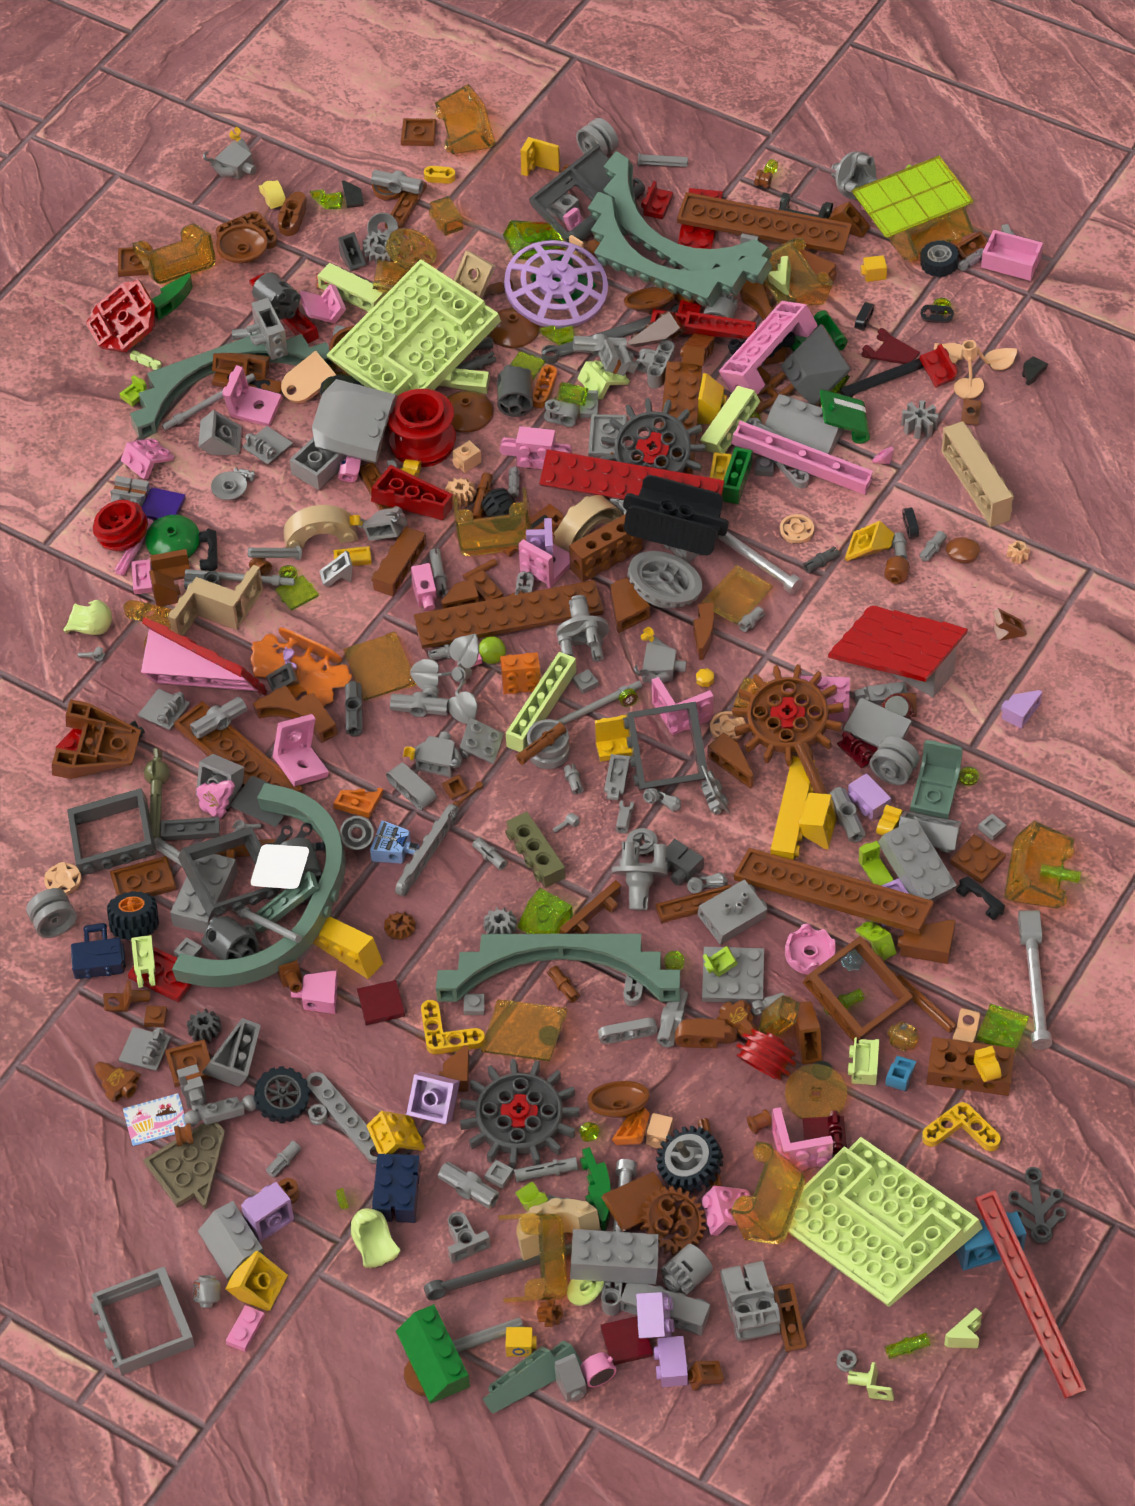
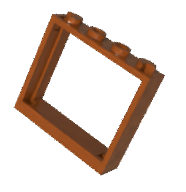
[802,936,913,1043]

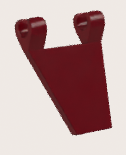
[861,328,920,364]

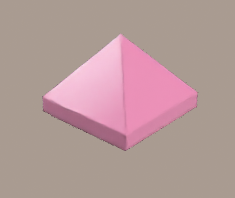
[872,447,894,464]

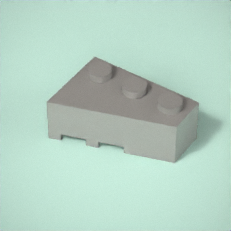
[202,1018,261,1087]

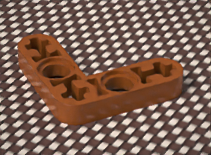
[216,211,278,249]

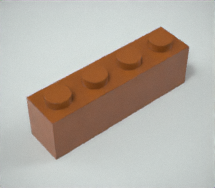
[371,527,427,597]

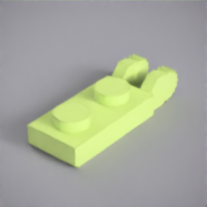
[131,935,156,988]

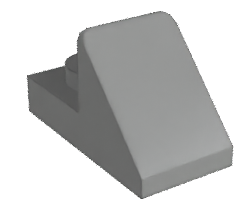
[319,551,352,587]

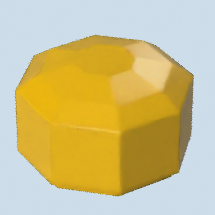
[696,668,714,687]

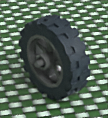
[254,1066,310,1123]

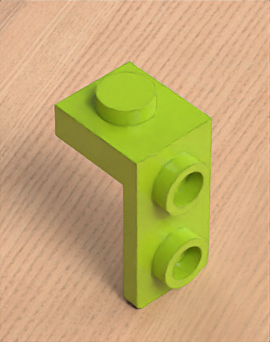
[858,841,893,886]
[855,921,897,960]

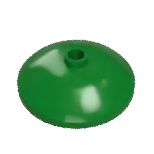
[145,514,200,558]

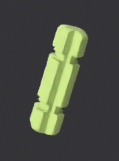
[130,350,162,370]

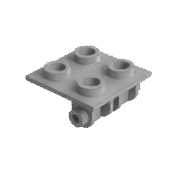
[242,426,293,464]
[138,689,190,730]
[459,717,504,764]
[701,765,729,815]
[118,1027,171,1071]

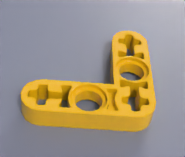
[421,1000,485,1055]
[922,1102,1001,1152]

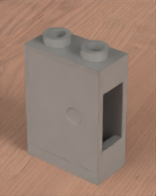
[246,298,288,360]
[697,879,767,945]

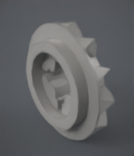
[626,828,658,856]

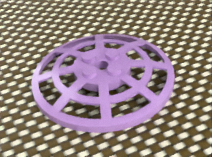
[504,240,608,329]

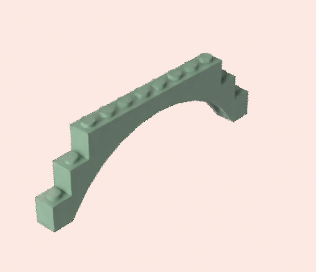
[603,151,773,271]
[588,192,773,307]
[130,333,336,439]
[436,933,681,1002]

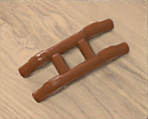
[752,371,795,415]

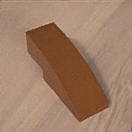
[212,353,270,378]
[693,602,714,660]

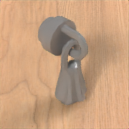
[643,787,681,812]
[687,872,727,893]

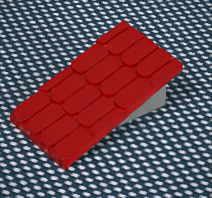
[828,606,968,698]

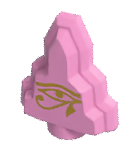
[196,780,235,819]

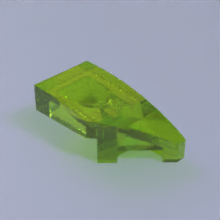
[310,189,343,209]
[539,325,575,345]

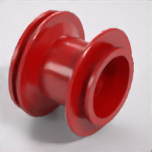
[387,389,456,467]

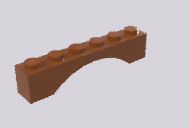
[740,280,788,365]

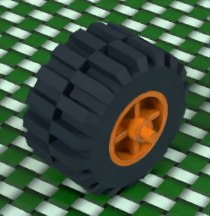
[107,891,159,940]

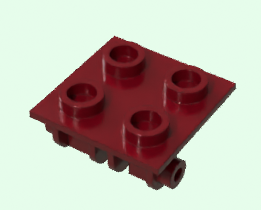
[837,731,878,769]
[802,1110,847,1154]

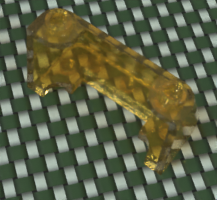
[435,84,496,154]
[132,223,216,284]
[1004,821,1075,909]
[731,1141,806,1244]

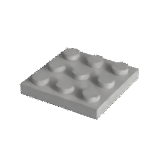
[702,947,764,1003]

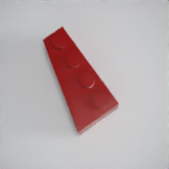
[371,464,453,520]

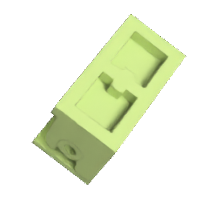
[848,1038,879,1085]

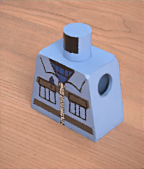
[370,820,419,864]

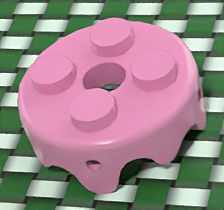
[785,924,835,975]

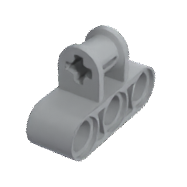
[636,340,675,389]

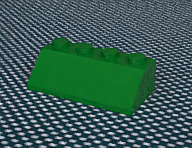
[396,1304,470,1404]

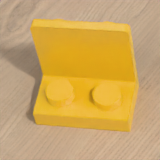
[520,137,560,176]
[595,715,633,762]
[366,1111,425,1154]

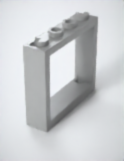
[90,1267,195,1375]

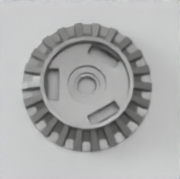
[627,551,702,608]

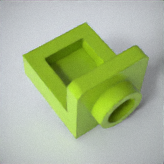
[119,375,147,407]
[703,946,738,977]
[515,1182,548,1211]

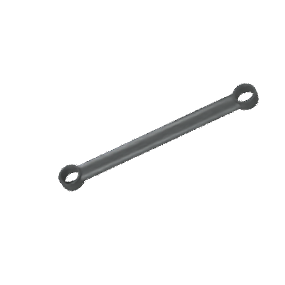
[541,304,679,364]
[423,1243,572,1300]

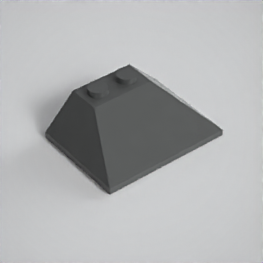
[781,324,852,406]

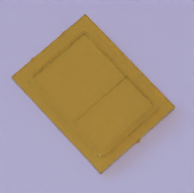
[373,260,413,293]
[701,565,773,625]

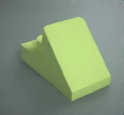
[768,256,791,295]
[944,1308,982,1348]

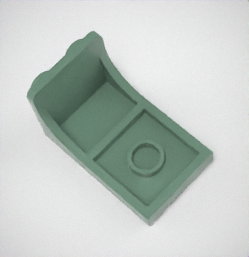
[910,740,963,819]

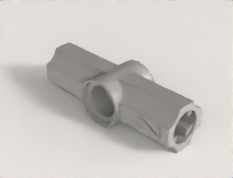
[371,170,424,194]
[573,334,627,356]
[390,692,449,717]
[190,697,247,739]
[829,787,866,843]
[657,988,688,1048]
[438,1162,500,1209]

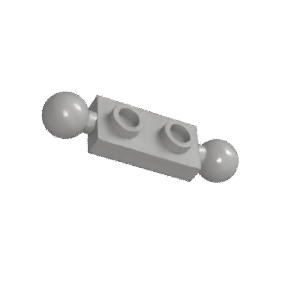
[184,1095,256,1127]

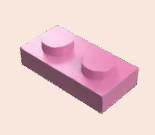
[131,559,153,594]
[226,1305,265,1352]

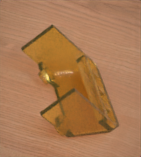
[889,206,974,262]
[454,487,532,556]
[498,1213,568,1304]

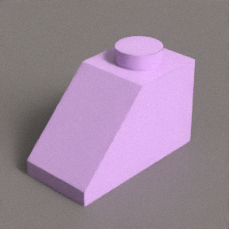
[1001,690,1042,729]

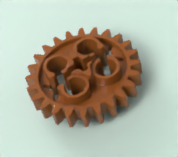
[638,1186,707,1255]

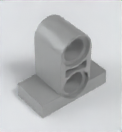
[448,1212,491,1264]

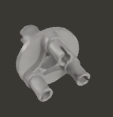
[831,151,879,199]
[556,595,609,662]
[612,841,668,911]

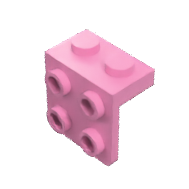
[299,284,346,324]
[121,438,174,479]
[701,1186,758,1236]

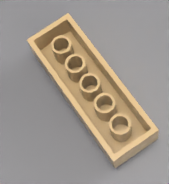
[941,421,1014,527]

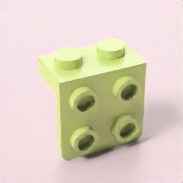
[577,360,630,399]

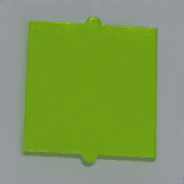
[510,351,545,379]
[275,575,319,611]

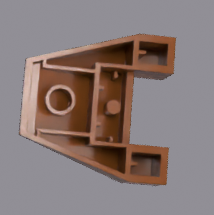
[52,699,141,779]

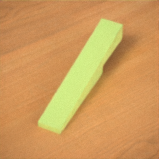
[439,368,490,394]

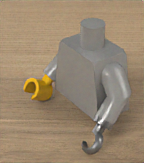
[203,127,256,179]
[349,506,407,541]
[634,627,687,683]
[403,732,462,777]

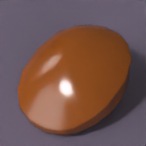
[946,537,980,563]

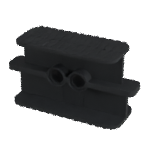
[623,475,729,556]

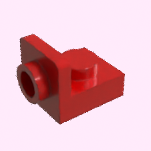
[677,300,701,315]

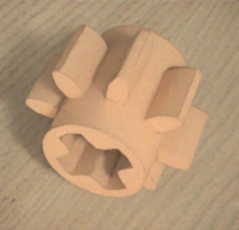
[1007,541,1030,564]

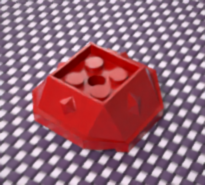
[86,280,155,353]

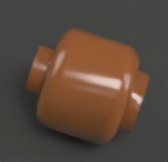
[884,556,910,584]

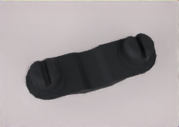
[199,528,218,571]
[956,876,1005,920]

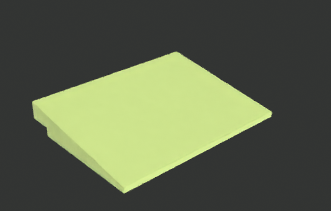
[327,259,501,396]
[772,1137,983,1307]

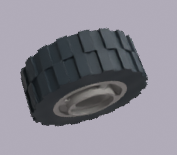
[920,240,959,277]

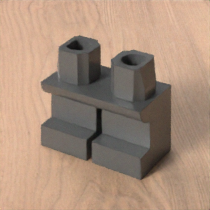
[666,838,704,886]

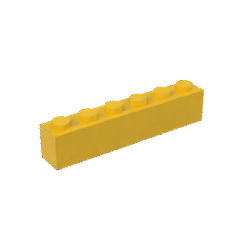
[770,756,818,860]

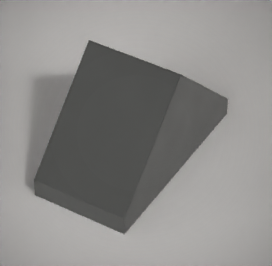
[338,232,366,270]

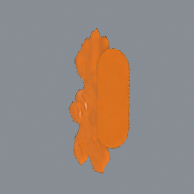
[250,627,352,706]

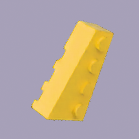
[313,917,383,979]

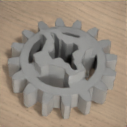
[363,230,400,264]

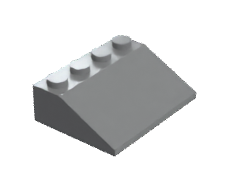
[765,394,845,455]

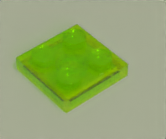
[976,1003,1029,1053]

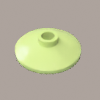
[567,1279,604,1306]

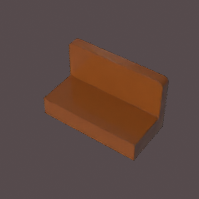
[150,549,190,580]

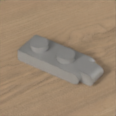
[604,754,630,801]

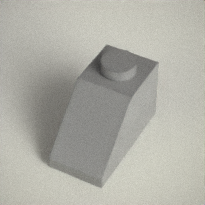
[555,1353,587,1403]

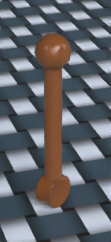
[453,781,483,807]

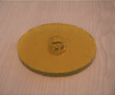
[785,1064,847,1119]

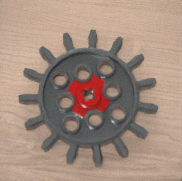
[601,398,706,473]
[460,1059,580,1169]

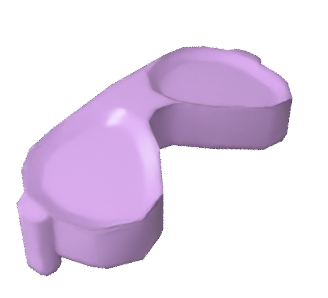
[283,647,298,670]

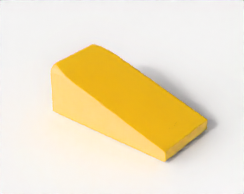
[710,452,732,480]

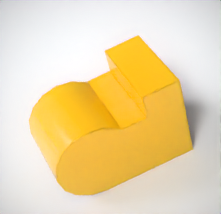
[401,459,421,478]
[876,804,902,836]
[974,1046,1001,1082]

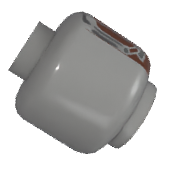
[193,1275,221,1308]

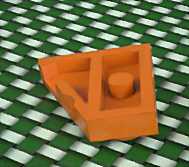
[333,788,383,818]
[611,1108,650,1145]

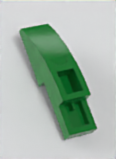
[152,273,193,320]
[580,1147,611,1231]

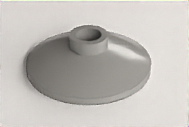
[211,471,247,500]

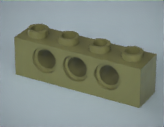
[505,812,565,888]

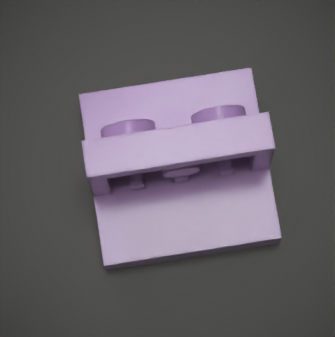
[526,518,553,556]

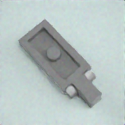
[854,681,907,705]

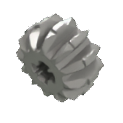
[483,907,517,934]

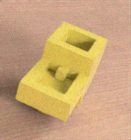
[259,180,286,209]

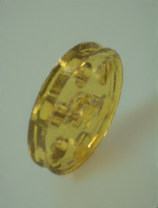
[386,228,437,270]

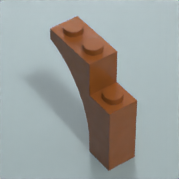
[253,685,338,743]

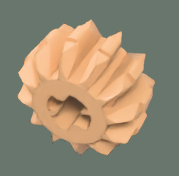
[445,477,476,507]

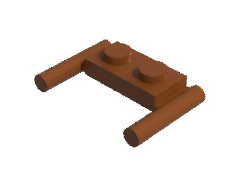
[463,559,523,601]

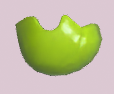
[479,636,506,664]

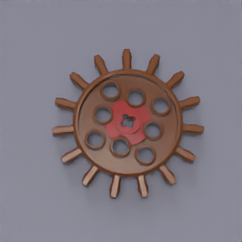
[732,664,844,766]

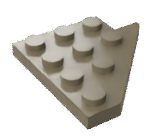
[143,1122,225,1210]

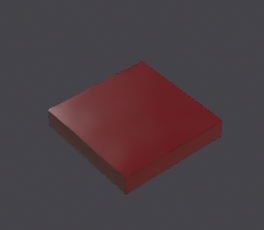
[357,980,405,1025]
[600,1316,653,1365]

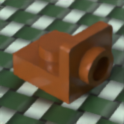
[687,1361,725,1390]

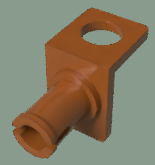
[961,399,982,425]
[277,961,302,993]
[103,980,150,1012]

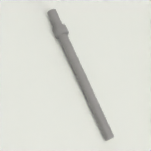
[162,373,256,431]
[185,569,295,586]
[556,681,642,725]
[232,906,302,943]

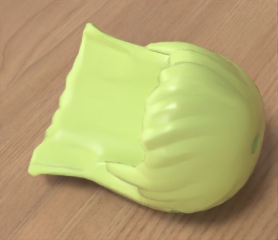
[64,600,112,635]
[351,1208,400,1269]

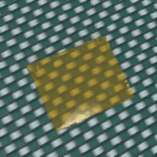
[343,632,417,701]
[481,999,567,1061]

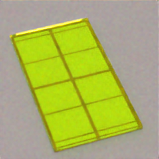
[851,155,973,238]

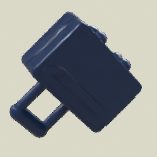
[71,923,126,979]

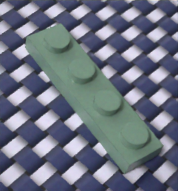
[254,871,319,933]

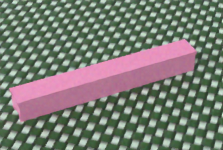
[731,421,873,495]

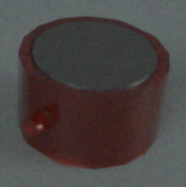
[881,693,915,719]

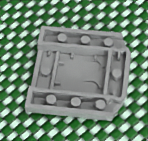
[312,379,397,464]

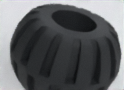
[482,488,524,532]

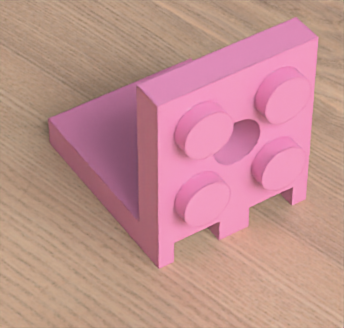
[222,365,283,427]
[519,539,570,588]
[652,677,714,735]
[273,714,329,787]
[772,1107,833,1173]

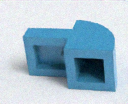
[885,1056,916,1092]

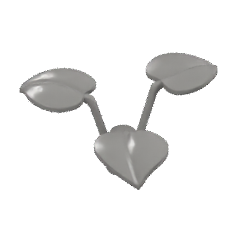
[410,634,479,724]

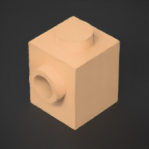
[452,440,482,473]
[644,1113,673,1148]

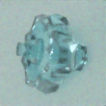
[841,949,864,971]

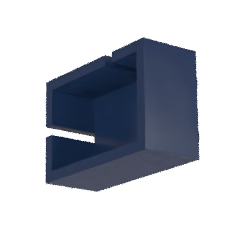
[372,1154,421,1223]

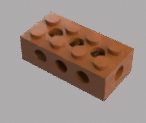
[569,514,643,582]
[926,1037,1015,1096]

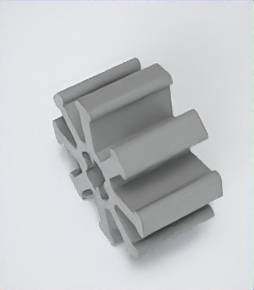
[901,400,939,439]

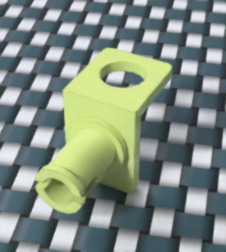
[848,1362,894,1401]

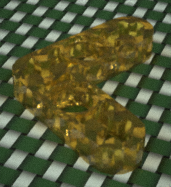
[123,600,172,648]

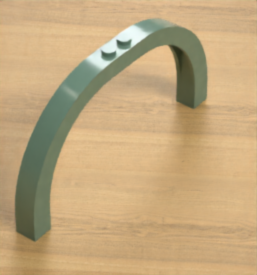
[172,783,346,987]

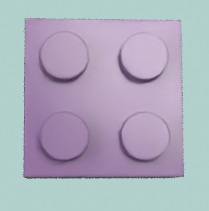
[406,1072,460,1124]
[241,1182,294,1243]
[636,1292,675,1338]

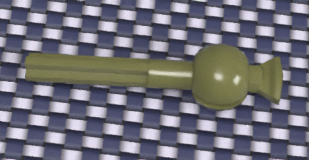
[144,748,170,840]

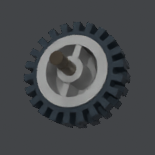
[656,1126,724,1193]

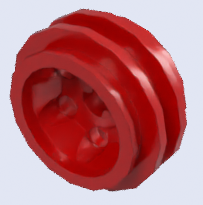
[93,499,148,552]
[736,1029,797,1081]

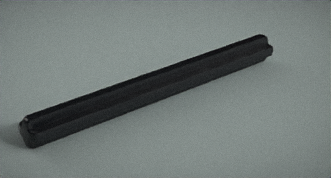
[840,358,924,396]

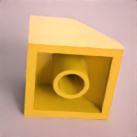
[698,373,727,425]
[798,793,837,849]

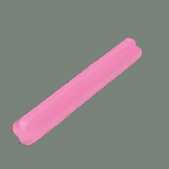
[115,518,153,576]

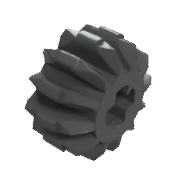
[187,1008,222,1043]

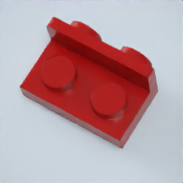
[641,181,673,220]
[919,344,958,388]

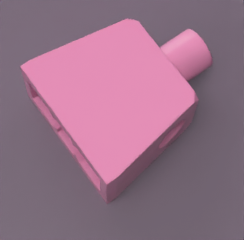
[411,563,437,611]
[291,971,338,1014]

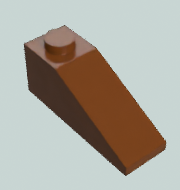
[708,732,753,789]
[773,1283,807,1352]

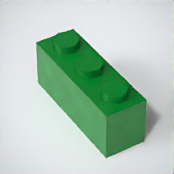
[722,447,753,504]

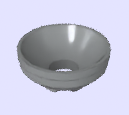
[367,212,398,238]

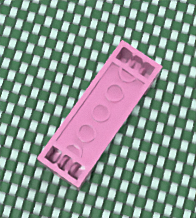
[719,301,818,394]

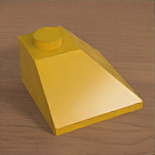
[845,521,894,561]
[225,1251,288,1311]

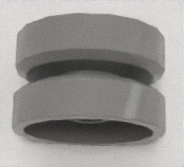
[576,118,618,155]
[527,719,570,769]
[870,736,920,785]
[26,888,77,938]

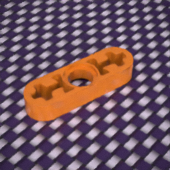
[533,365,557,408]

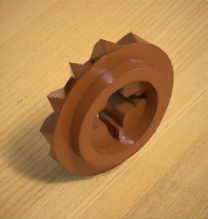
[384,911,416,939]

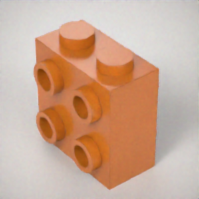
[500,652,541,694]

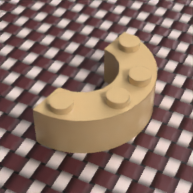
[554,495,623,552]
[283,505,358,548]
[516,1198,601,1261]

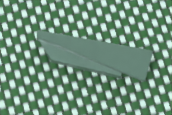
[483,1341,582,1413]

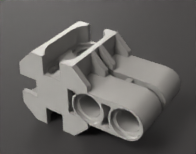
[720,1261,781,1342]

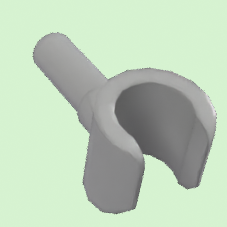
[78,647,105,662]
[553,813,580,833]
[232,820,261,832]

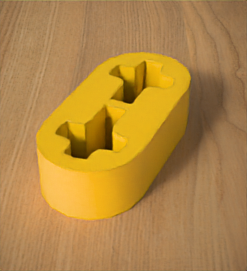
[424,166,456,184]

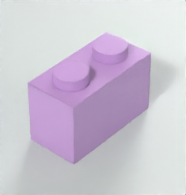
[848,773,891,821]
[654,1336,688,1387]

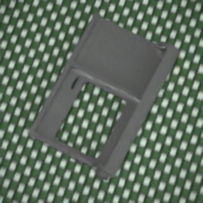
[529,144,645,243]

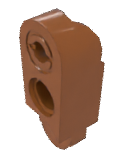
[277,192,307,236]
[675,1018,737,1048]

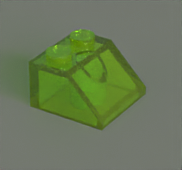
[518,888,573,934]

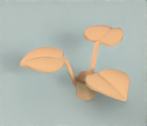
[934,340,1017,399]

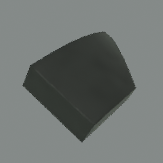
[342,180,364,208]
[1022,356,1048,386]

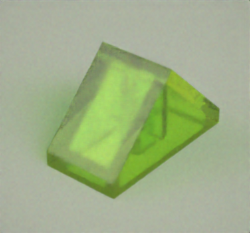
[556,382,588,406]

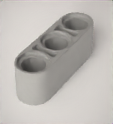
[386,762,437,810]

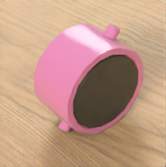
[580,1352,616,1388]

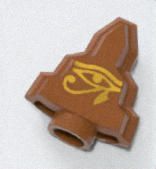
[716,1000,758,1039]
[94,1062,141,1103]

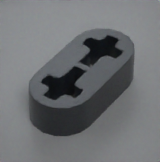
[854,302,875,331]
[920,305,954,323]
[902,507,919,539]

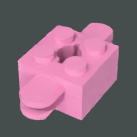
[499,426,572,469]

